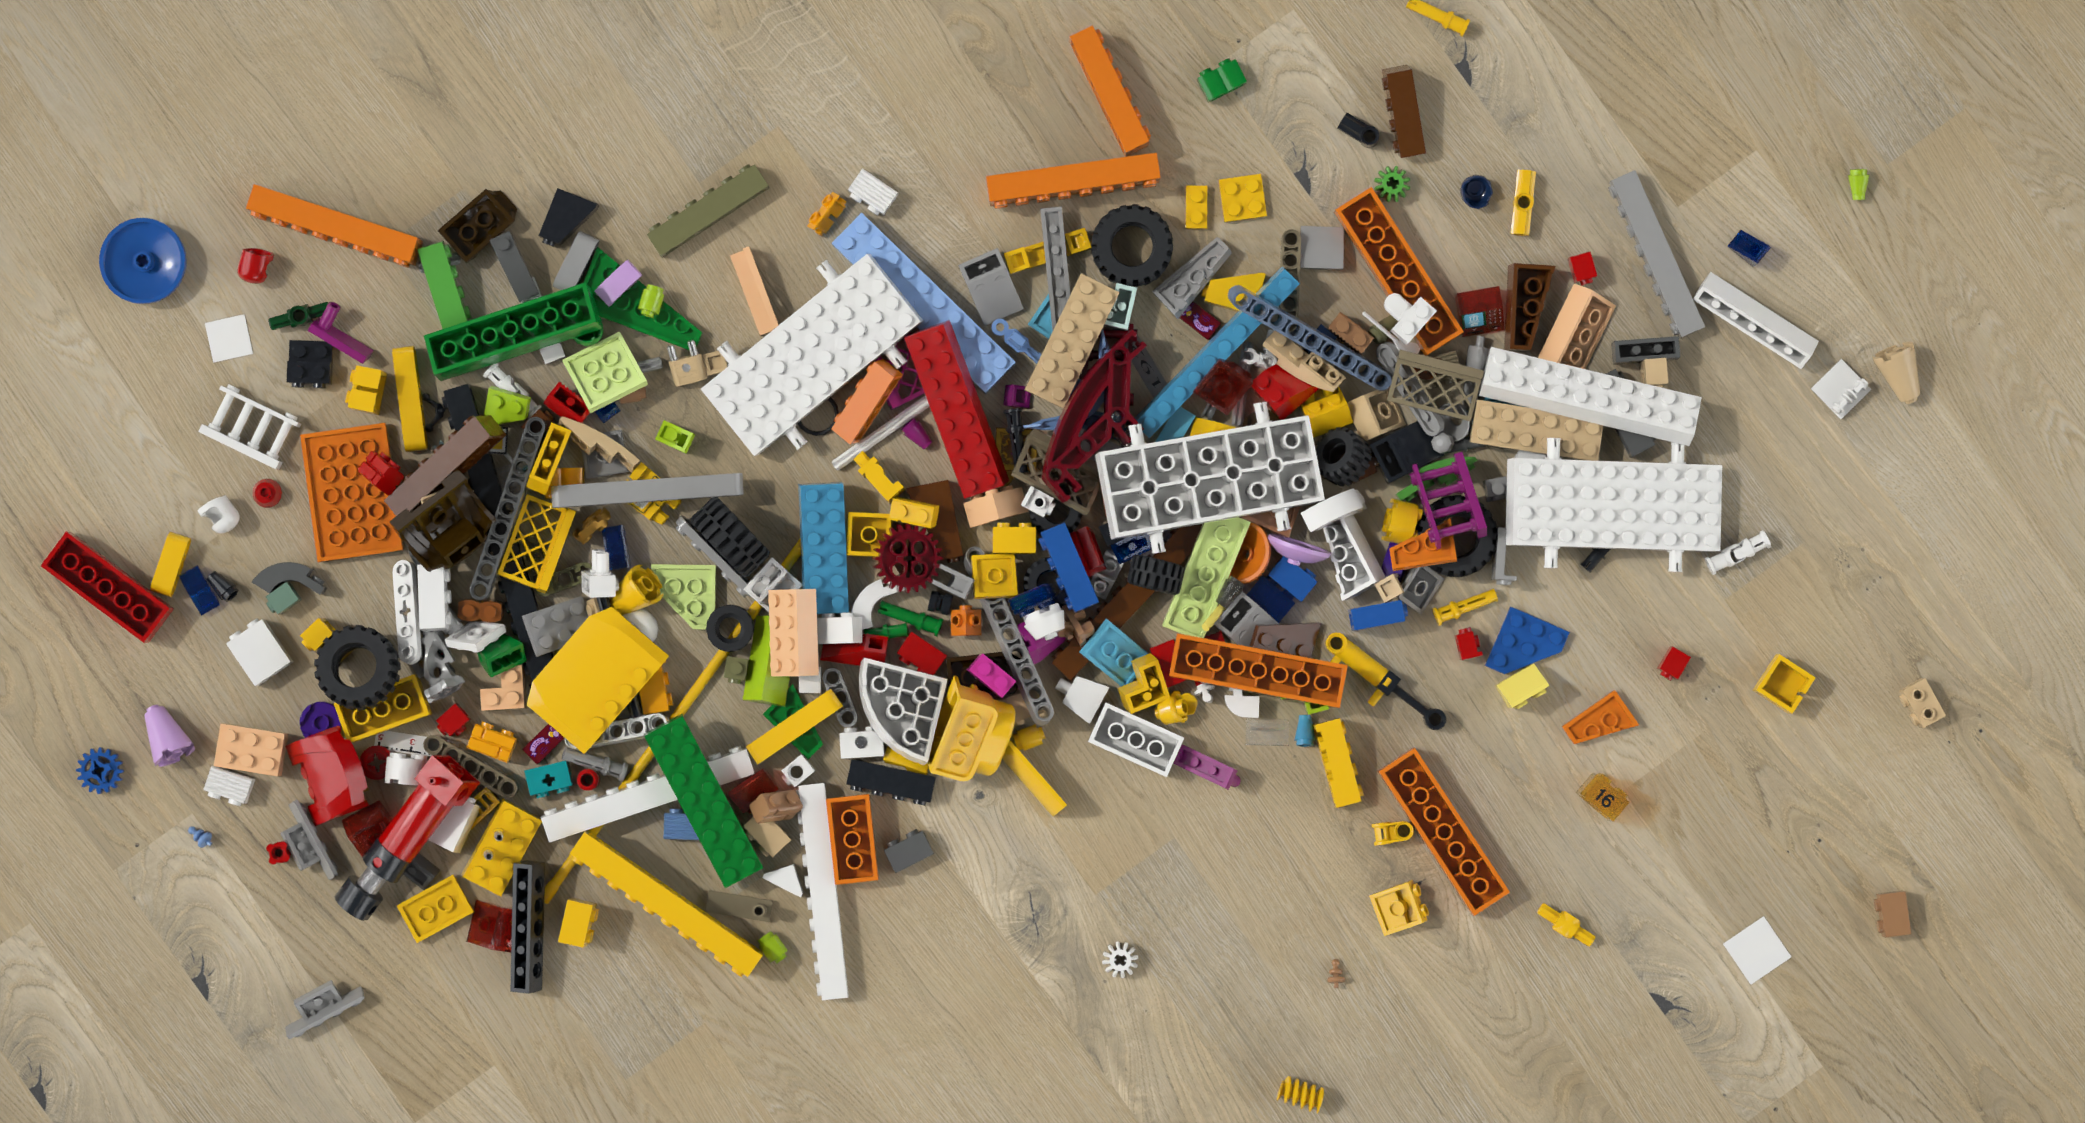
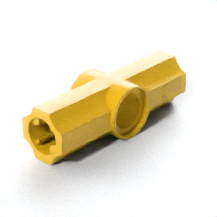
[1510,170,1536,236]

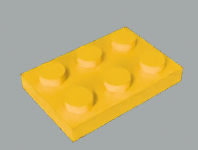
[396,874,474,943]

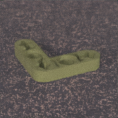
[519,537,592,597]

